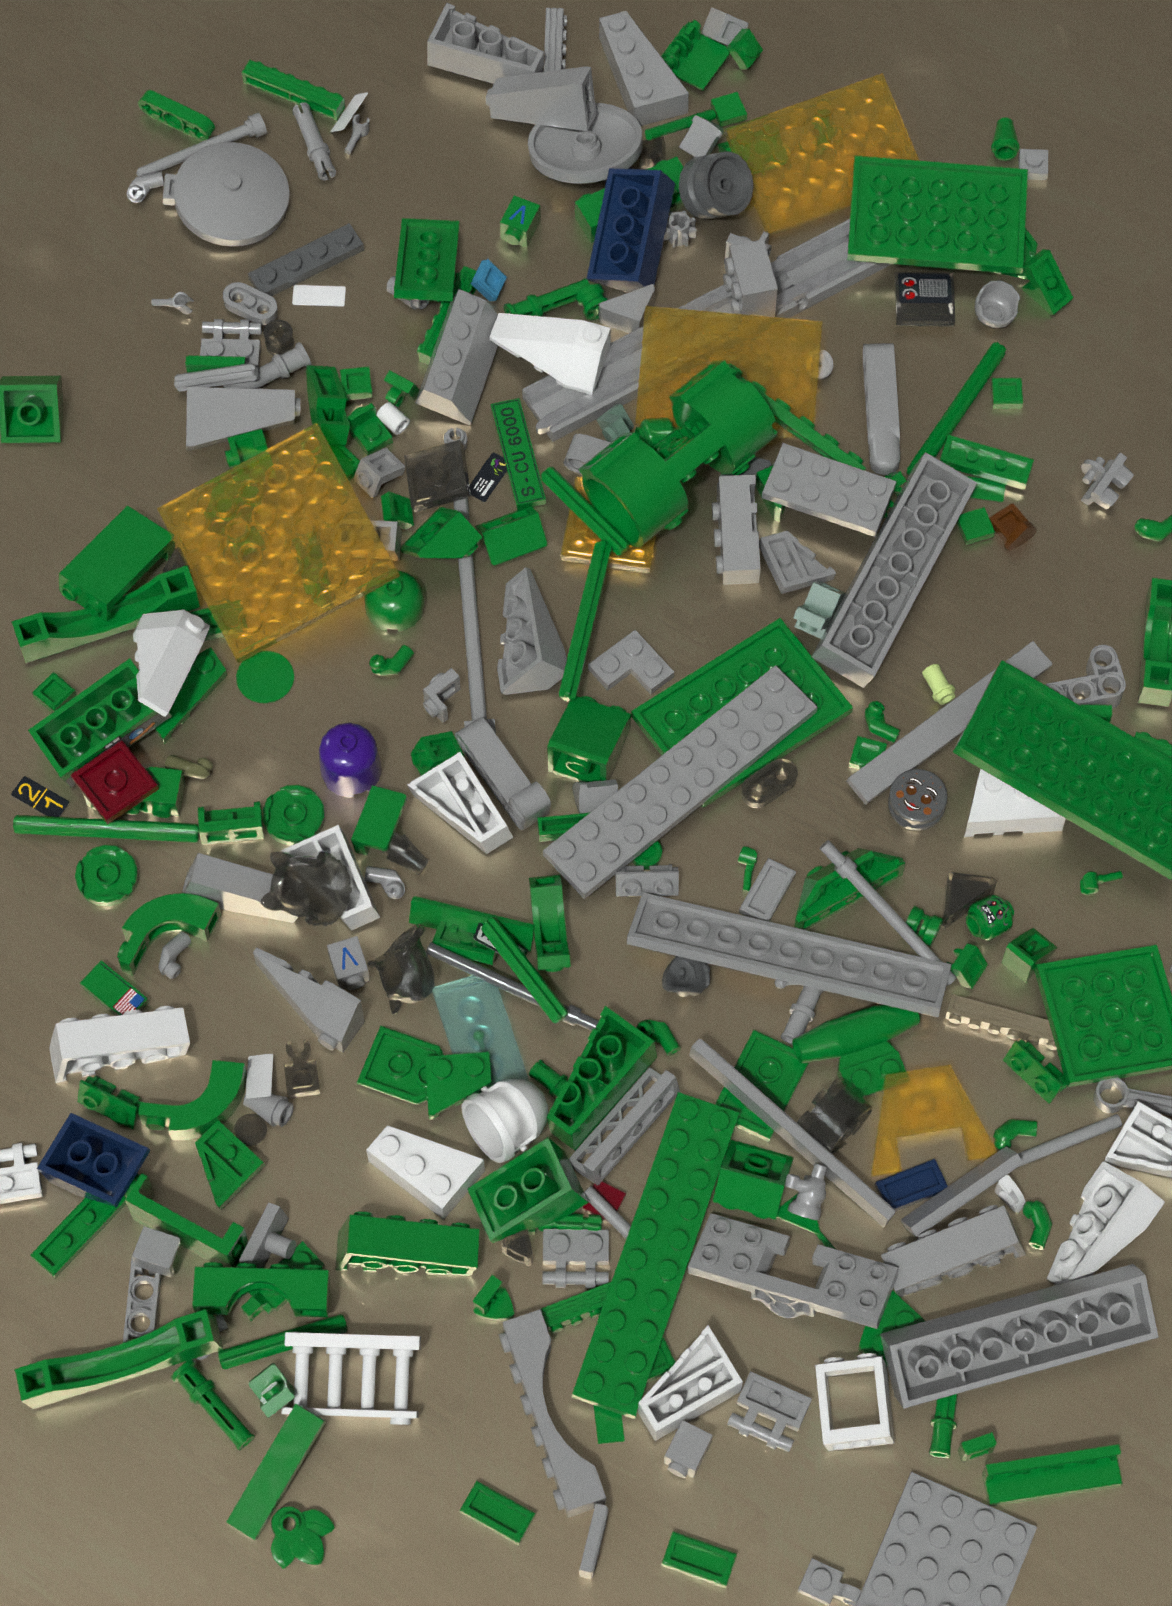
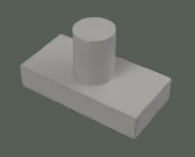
[239,1203,296,1268]

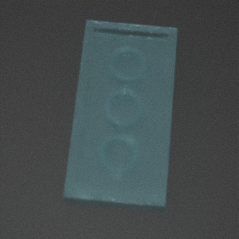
[431,976,530,1094]

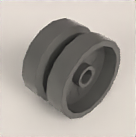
[679,151,754,220]

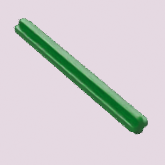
[906,342,1006,476]
[558,540,612,702]
[13,815,199,842]

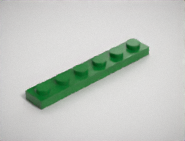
[728,363,866,471]

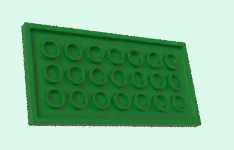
[953,660,1172,880]

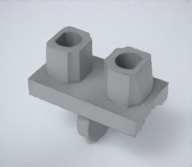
[1081,452,1134,510]

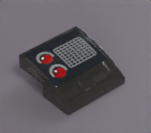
[894,272,955,326]

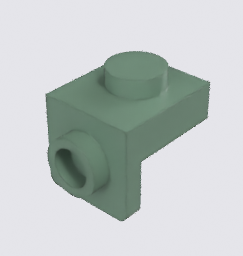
[596,404,634,442]

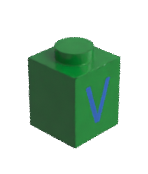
[500,195,541,248]

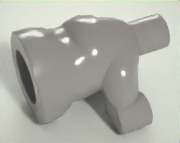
[785,1163,827,1220]

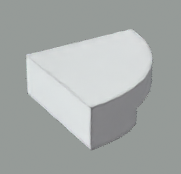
[995,1174,1026,1214]

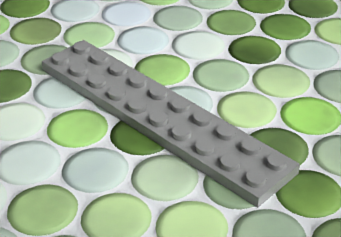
[543,665,817,899]
[627,892,951,1017]

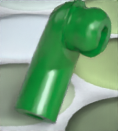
[1134,515,1172,542]
[636,1020,681,1056]

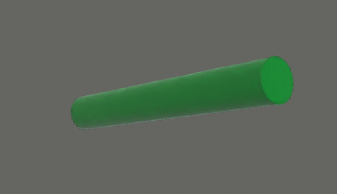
[645,109,716,140]

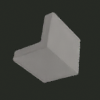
[701,7,749,45]
[132,1226,181,1277]

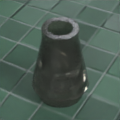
[382,832,430,875]

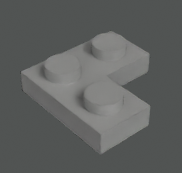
[588,630,674,695]

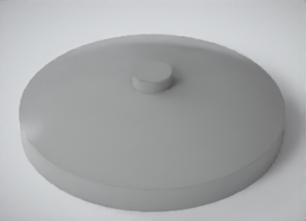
[528,103,643,184]
[174,142,289,246]

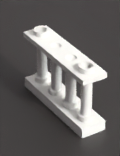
[282,1332,421,1425]

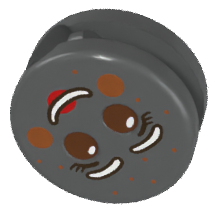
[888,769,947,831]

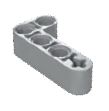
[1044,645,1126,709]
[455,717,551,831]

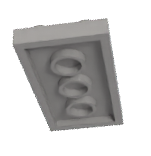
[762,443,896,537]

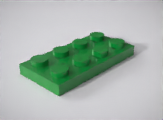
[394,218,460,302]

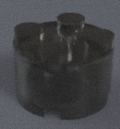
[797,1078,873,1155]

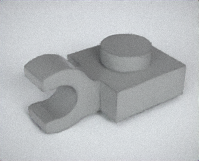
[798,1558,861,1606]

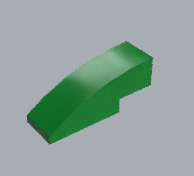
[306,365,350,445]

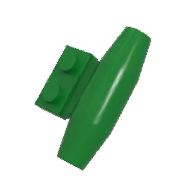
[792,1004,920,1103]

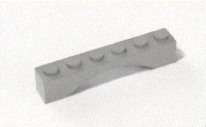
[499,1309,606,1518]

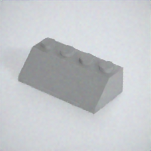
[415,289,498,425]

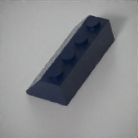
[586,168,675,292]

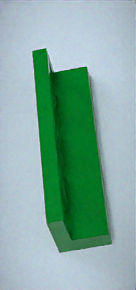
[982,1444,1123,1506]

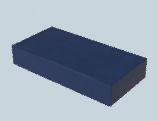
[875,1159,948,1211]

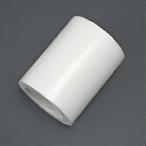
[376,402,410,435]

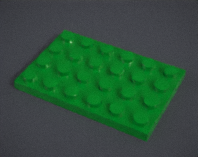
[847,156,1028,274]
[631,618,853,808]

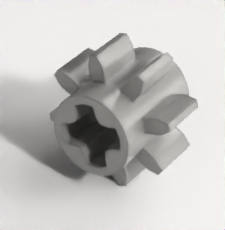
[663,211,697,248]

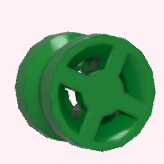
[576,284,609,320]

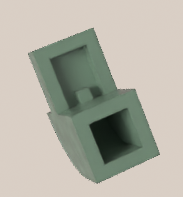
[793,581,846,639]

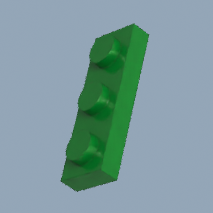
[940,435,1034,490]

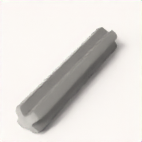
[174,363,258,392]

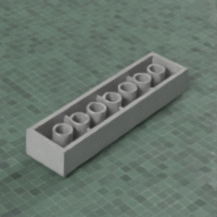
[811,452,977,688]
[880,1264,1159,1408]

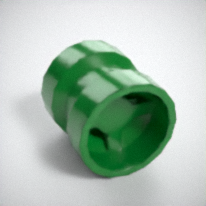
[906,905,944,947]

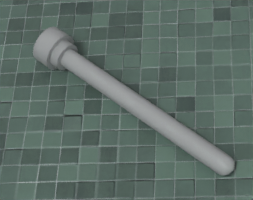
[136,112,267,177]

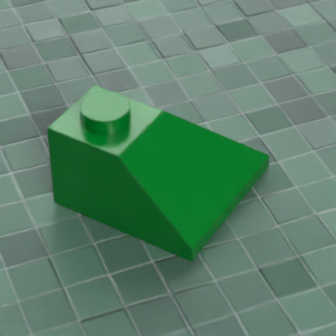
[400,507,482,558]

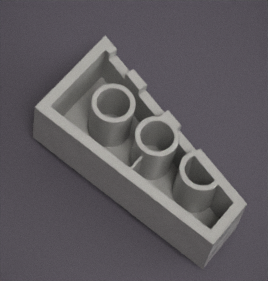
[427,3,544,84]
[599,11,689,126]
[881,1205,1026,1297]

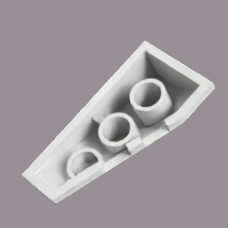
[133,610,210,717]

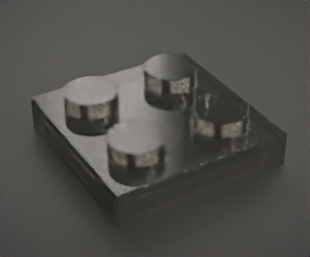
[404,440,471,513]

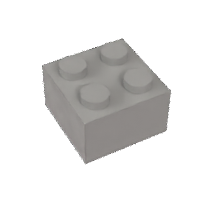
[723,239,778,327]

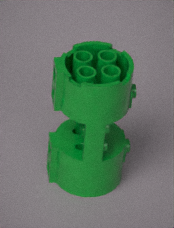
[578,360,778,547]

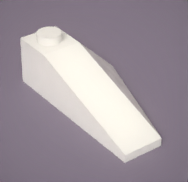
[489,313,611,395]
[1047,1161,1165,1285]

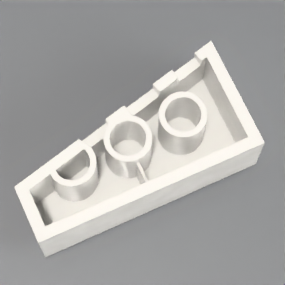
[49,1006,190,1083]

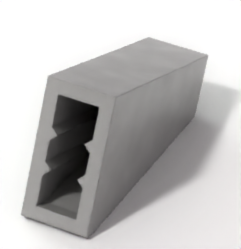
[486,66,596,131]
[186,387,300,451]
[182,853,310,923]

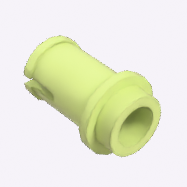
[922,664,955,705]

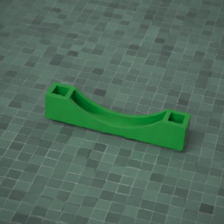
[11,565,200,663]
[15,1309,224,1409]

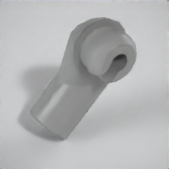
[127,172,164,203]
[158,932,191,979]

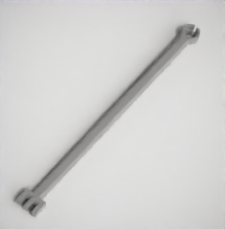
[444,428,496,734]

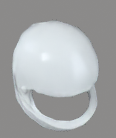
[462,1079,548,1163]

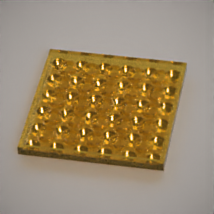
[157,423,400,663]

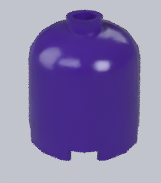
[319,722,382,798]

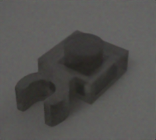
[284,1040,320,1099]

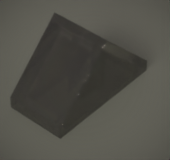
[942,872,997,929]

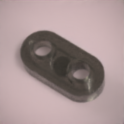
[741,758,798,808]

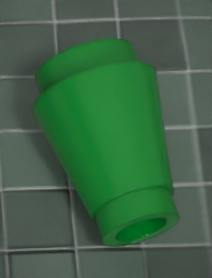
[991,117,1020,161]

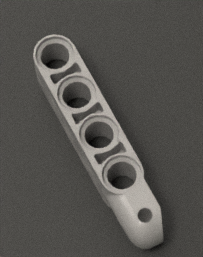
[863,343,900,475]

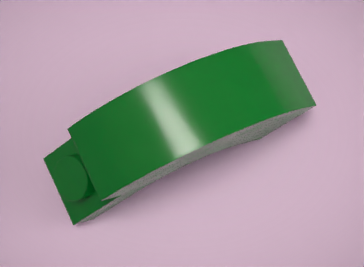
[529,875,571,972]
[117,893,221,976]
[138,1060,247,1141]

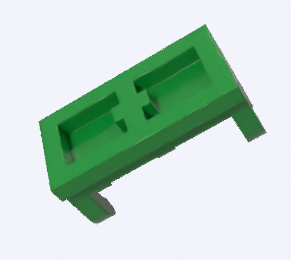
[198,801,264,845]

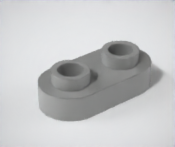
[223,282,278,325]

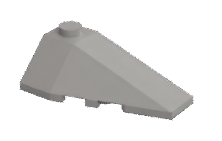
[497,567,567,695]
[253,948,365,1053]

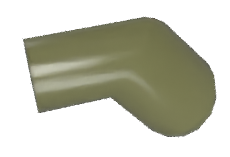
[165,755,213,780]

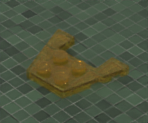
[871,1065,997,1177]

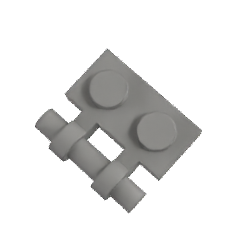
[200,319,262,368]
[543,1229,609,1288]
[727,1371,812,1452]

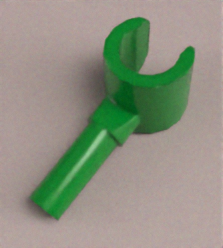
[738,846,758,892]
[1080,871,1123,895]

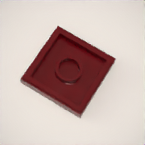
[71,740,159,825]

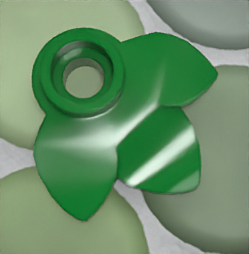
[271,1507,335,1569]

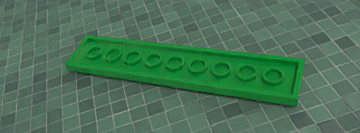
[572,1092,739,1419]

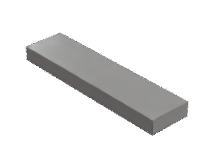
[900,1147,1023,1237]

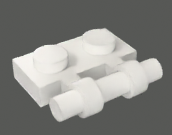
[0,1142,43,1204]

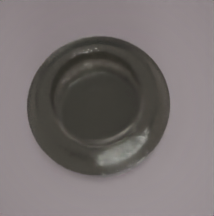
[234,1114,267,1146]

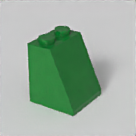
[547,696,631,782]

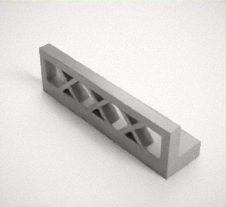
[569,1067,680,1186]

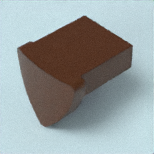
[989,503,1037,551]

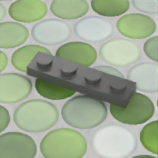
[248,223,364,296]

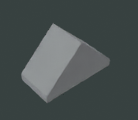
[599,284,655,333]

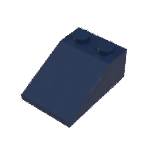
[37,1113,151,1207]

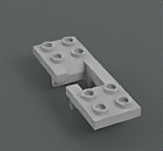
[688,1213,898,1329]

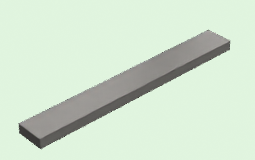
[846,641,1052,805]
[689,1039,895,1228]

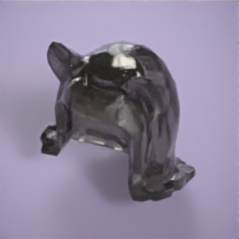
[261,851,353,927]
[368,924,435,1014]

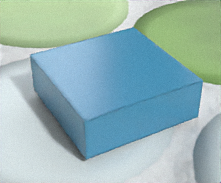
[471,259,507,302]

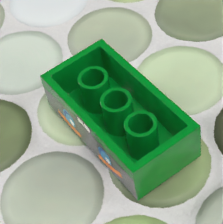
[28,658,172,788]

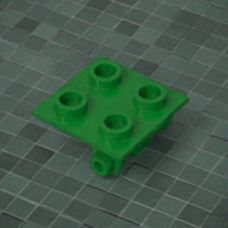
[661,20,730,91]

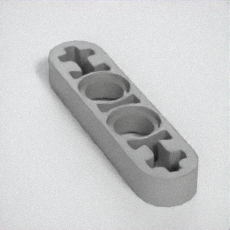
[123,1251,162,1343]

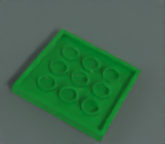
[1034,945,1172,1087]

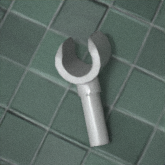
[344,114,370,154]
[151,292,194,314]

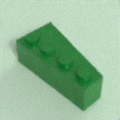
[547,1006,657,1151]
[335,1211,480,1276]

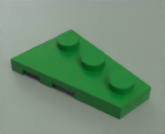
[154,647,228,744]

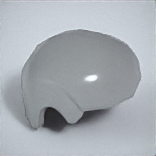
[975,280,1020,328]

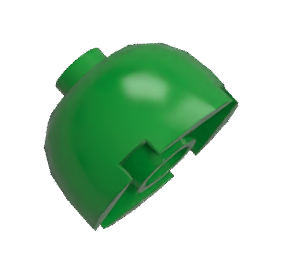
[364,570,425,632]

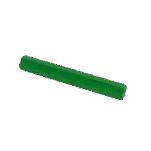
[541,467,629,556]
[481,918,568,1024]
[218,1314,348,1369]

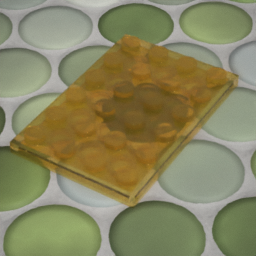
[724,73,919,236]
[635,306,823,439]

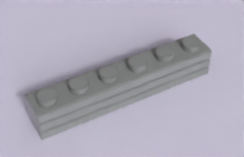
[544,8,567,72]

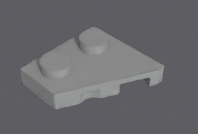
[759,531,836,594]

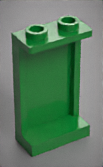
[59,505,175,622]
[125,1173,249,1268]

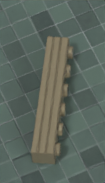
[945,994,1057,1050]

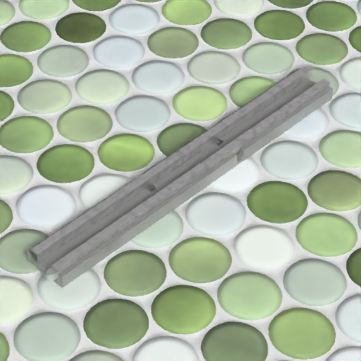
[522,219,892,442]

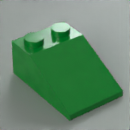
[467,1138,589,1243]

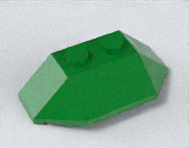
[794,848,905,930]

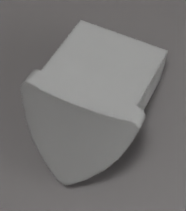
[679,116,724,157]
[572,779,618,814]

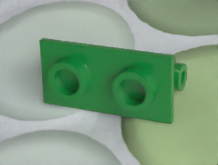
[1003,1039,1067,1104]
[77,1075,142,1129]

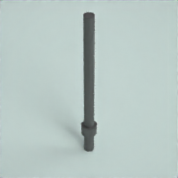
[425,942,599,1031]

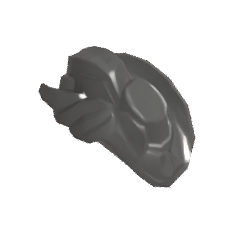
[662,956,710,997]

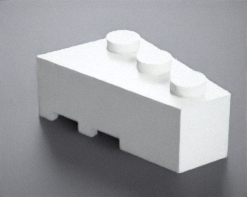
[964,769,1066,837]
[367,1125,485,1220]

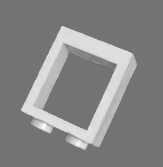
[815,1353,895,1451]

